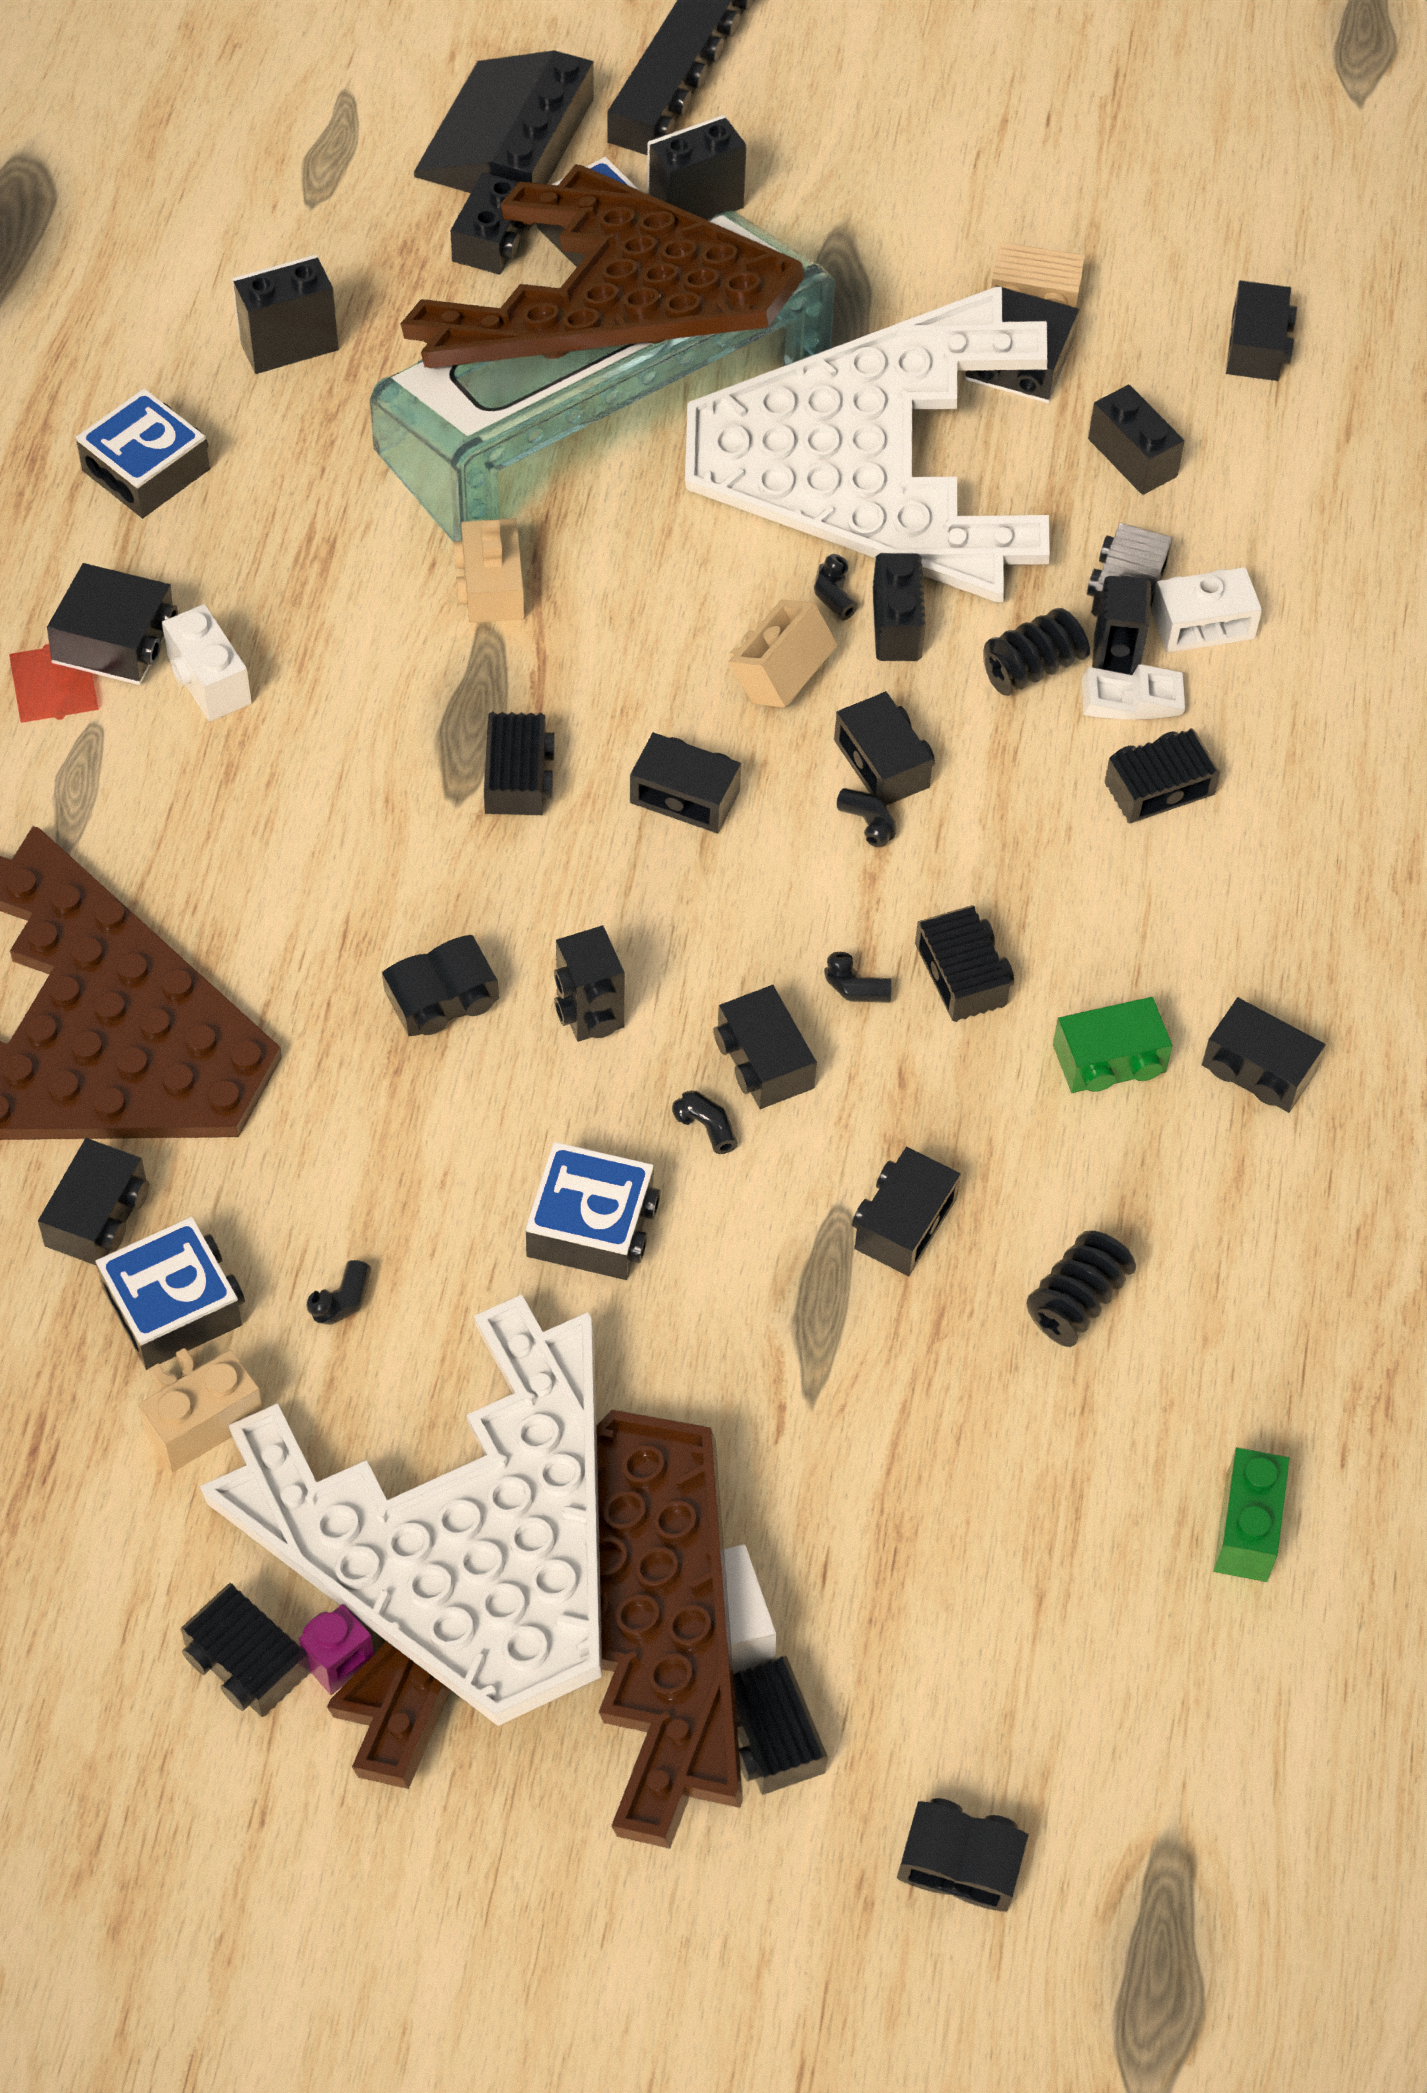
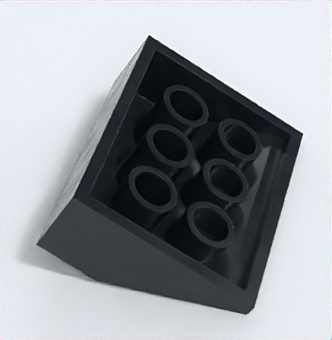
[414,50,594,193]

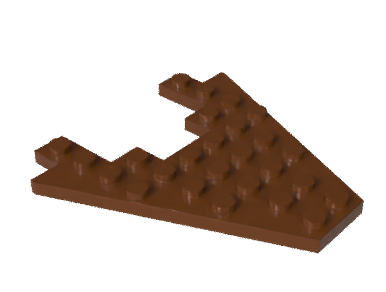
[400,164,805,368]
[0,826,282,1140]
[327,1410,743,1849]

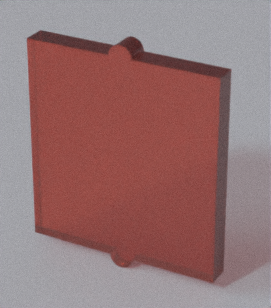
[9,644,99,723]

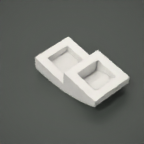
[1082,664,1185,720]

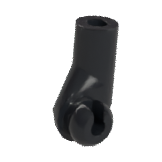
[814,554,858,620]
[836,788,897,847]
[824,951,891,1003]
[672,1090,738,1154]
[306,1260,371,1325]

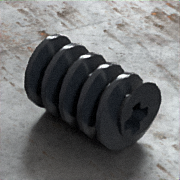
[983,608,1090,696]
[1026,1231,1136,1347]

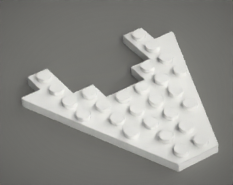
[685,287,1050,602]
[200,1295,602,1726]

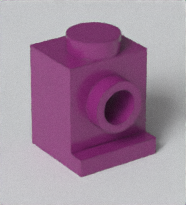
[299,1604,374,1695]

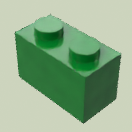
[1053,997,1173,1094]
[1213,1447,1290,1582]

